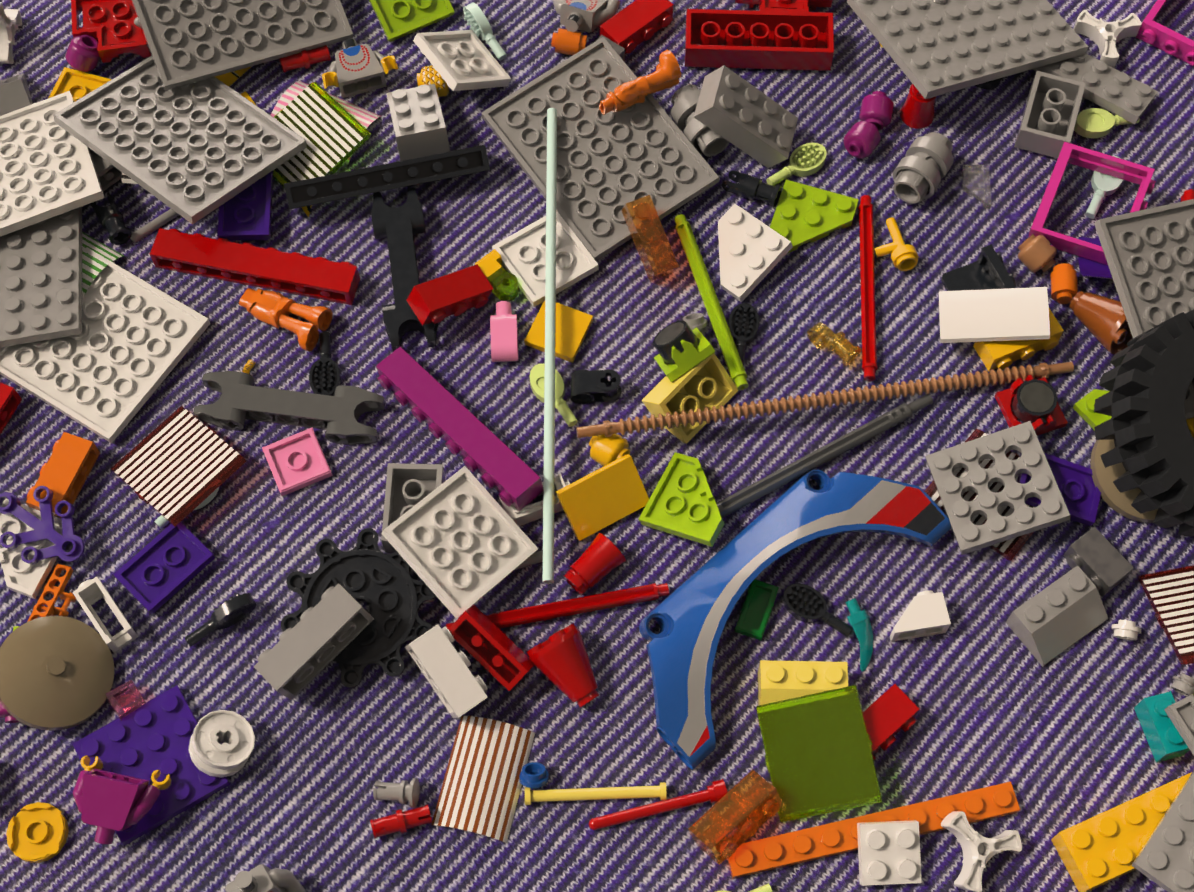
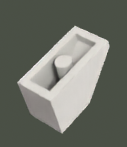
[890,590,951,642]

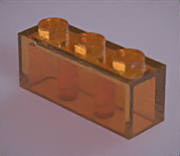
[622,195,679,282]
[688,770,784,865]

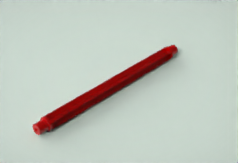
[858,195,878,381]
[446,583,669,629]

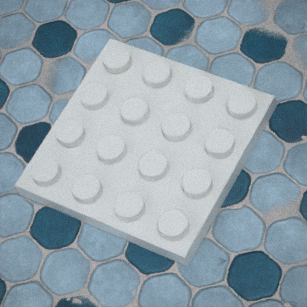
[381,466,538,619]

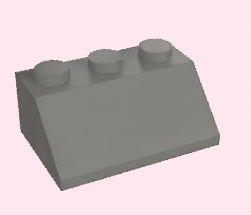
[0,73,33,116]
[1006,565,1108,667]

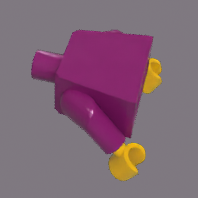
[73,756,171,844]

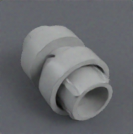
[671,84,730,157]
[893,132,954,204]

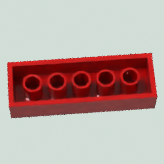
[685,9,834,71]

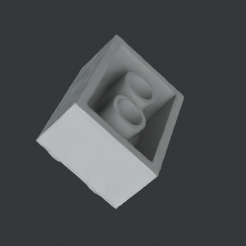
[1014,71,1086,158]
[386,84,450,161]
[381,463,446,553]

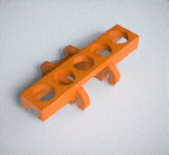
[27,564,76,622]

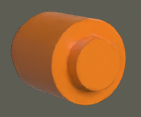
[551,28,587,55]
[1050,263,1078,304]

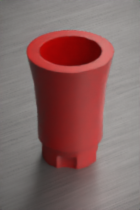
[900,84,936,129]
[563,533,626,595]

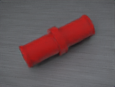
[279,45,331,72]
[370,804,432,839]

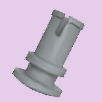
[373,778,420,808]

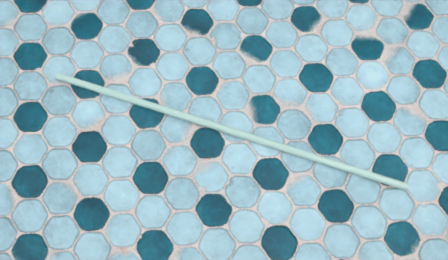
[542,108,557,584]

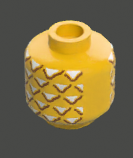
[417,65,449,97]

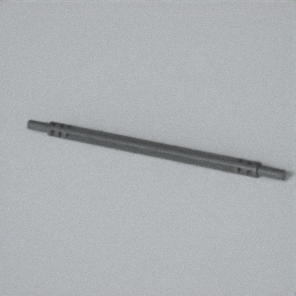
[678,394,933,538]

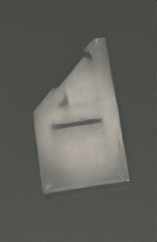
[962,165,992,209]

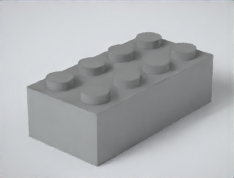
[694,65,798,168]
[253,583,374,700]

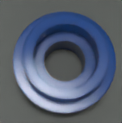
[519,762,549,789]

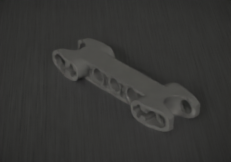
[193,371,386,445]

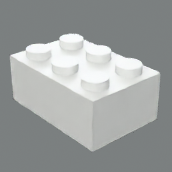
[405,624,488,718]

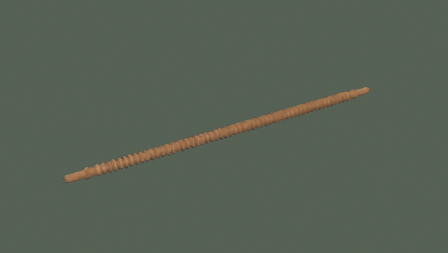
[576,362,1074,438]

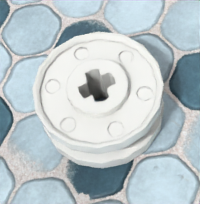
[188,710,255,778]

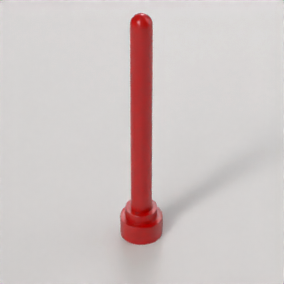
[589,779,729,830]

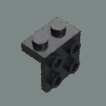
[941,244,1016,291]

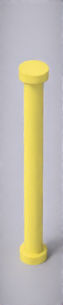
[525,782,667,805]

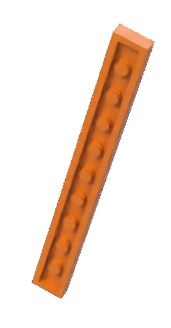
[725,781,1020,879]

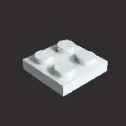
[857,820,922,886]

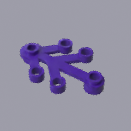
[0,486,85,565]

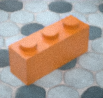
[26,432,100,518]

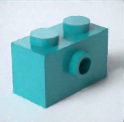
[1134,691,1190,763]

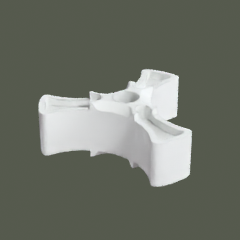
[0,2,22,64]
[1073,10,1142,68]
[941,811,1022,892]

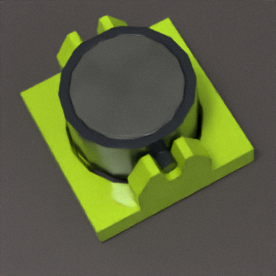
[653,321,715,382]

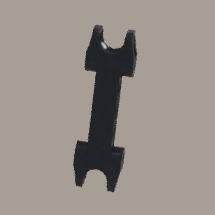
[371,188,438,352]

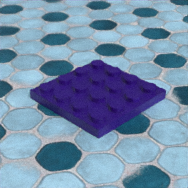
[72,685,231,846]

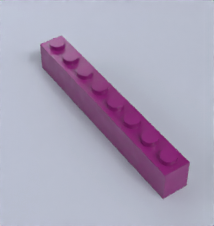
[376,347,543,512]

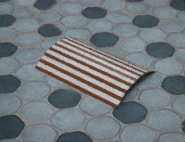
[431,716,535,843]

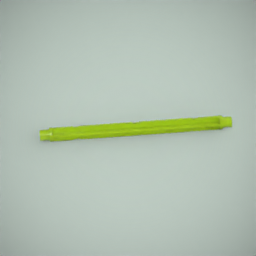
[674,214,749,390]

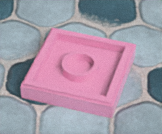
[262,428,333,496]

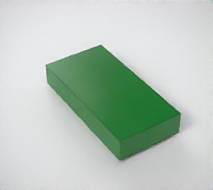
[735,579,779,641]

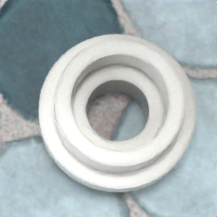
[1111,620,1141,640]

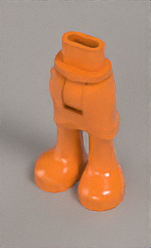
[599,50,681,115]
[239,288,333,351]

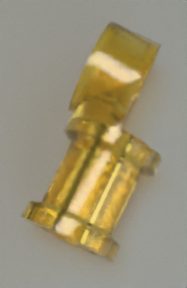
[807,322,862,366]

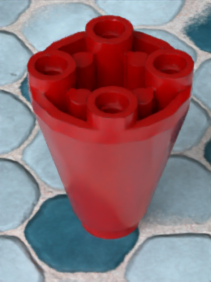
[527,623,599,707]

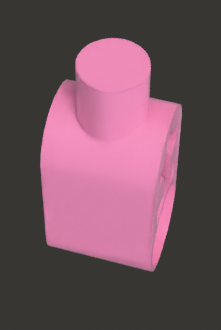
[490,301,519,362]

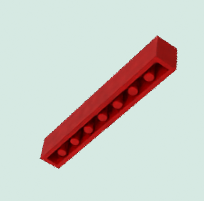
[150,228,360,305]

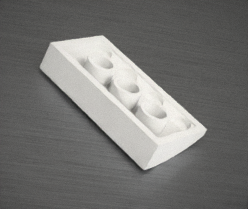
[939,287,1050,343]

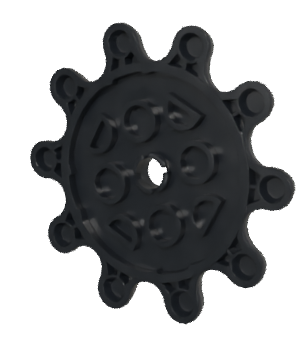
[281,528,436,688]

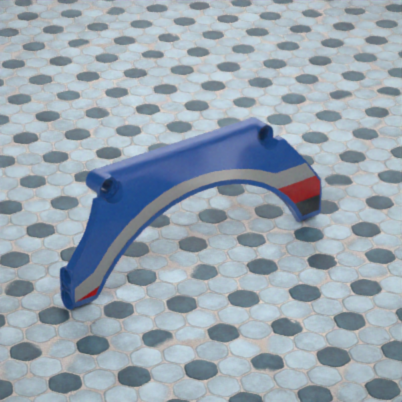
[639,469,952,770]

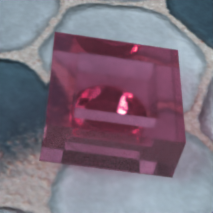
[105,680,146,721]

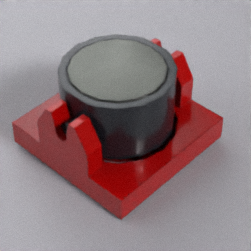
[994,375,1068,436]

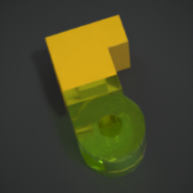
[475,249,518,302]

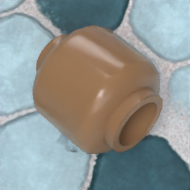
[1018,234,1057,273]

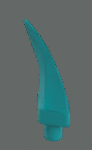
[845,598,873,672]

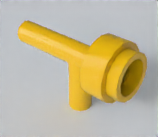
[874,217,919,271]

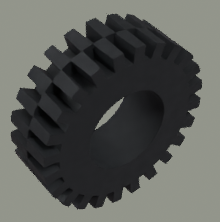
[1094,309,1194,537]

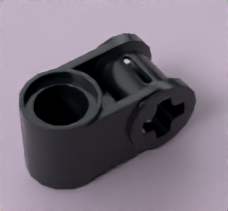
[571,369,622,404]

